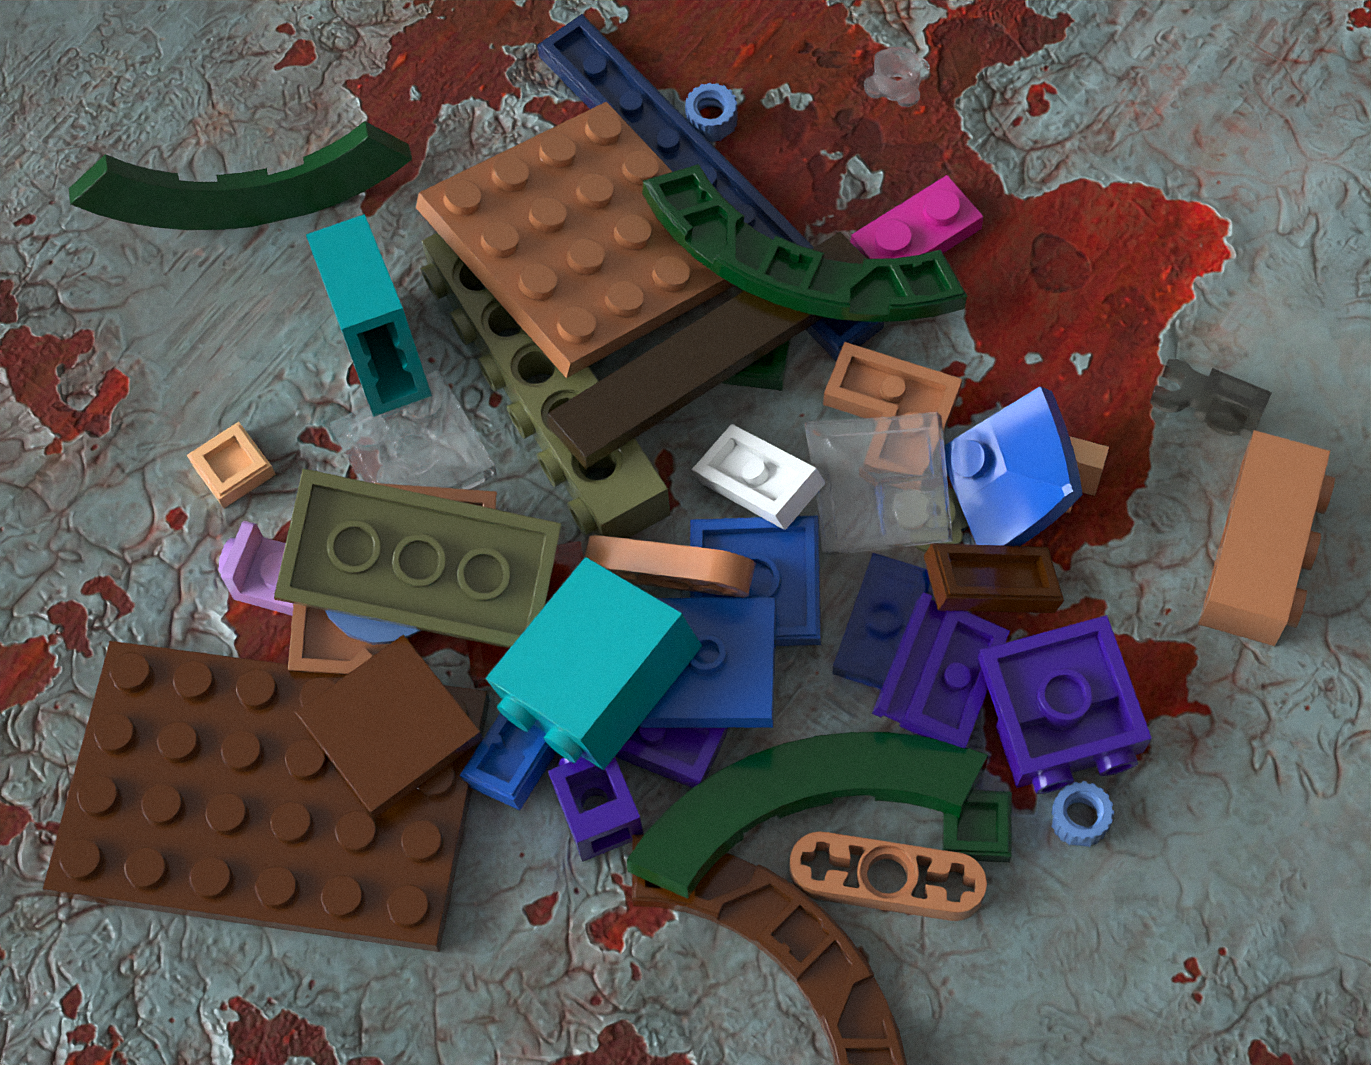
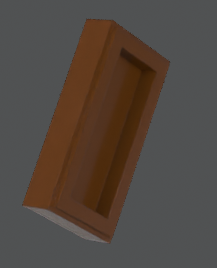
[924,543,1064,613]

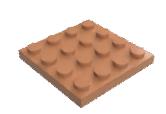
[416,102,734,378]

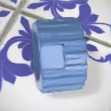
[685,83,738,142]
[1051,781,1114,847]

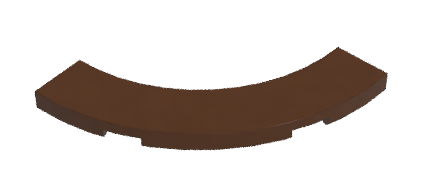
[632,835,907,1065]

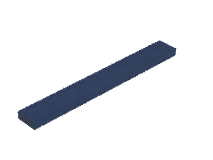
[537,14,884,362]

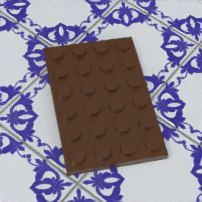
[43,641,490,952]

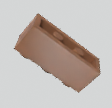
[1198,430,1335,646]

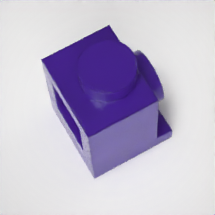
[548,756,644,862]

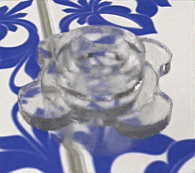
[864,47,930,107]

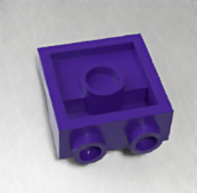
[978,615,1152,794]

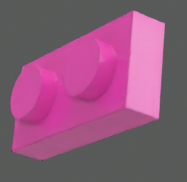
[850,175,983,259]

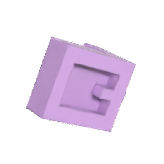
[219,521,293,616]

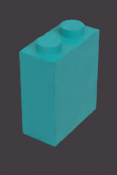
[306,214,432,417]
[485,557,702,770]

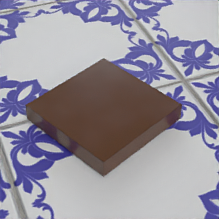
[295,634,483,819]

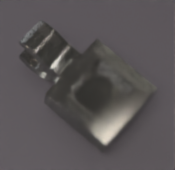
[1150,359,1272,440]

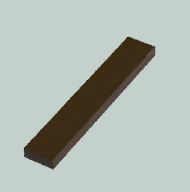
[547,232,866,469]

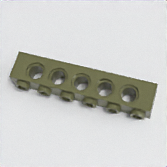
[420,233,671,539]

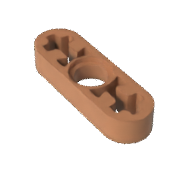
[584,535,756,597]
[790,831,987,921]

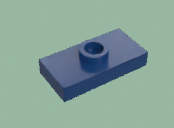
[459,713,557,811]

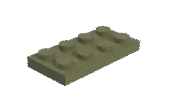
[274,468,562,648]

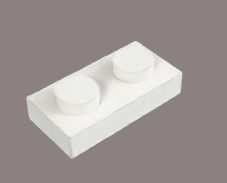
[691,424,826,530]

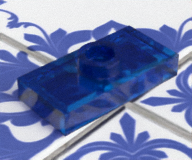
[832,553,931,689]

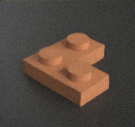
[823,342,962,496]

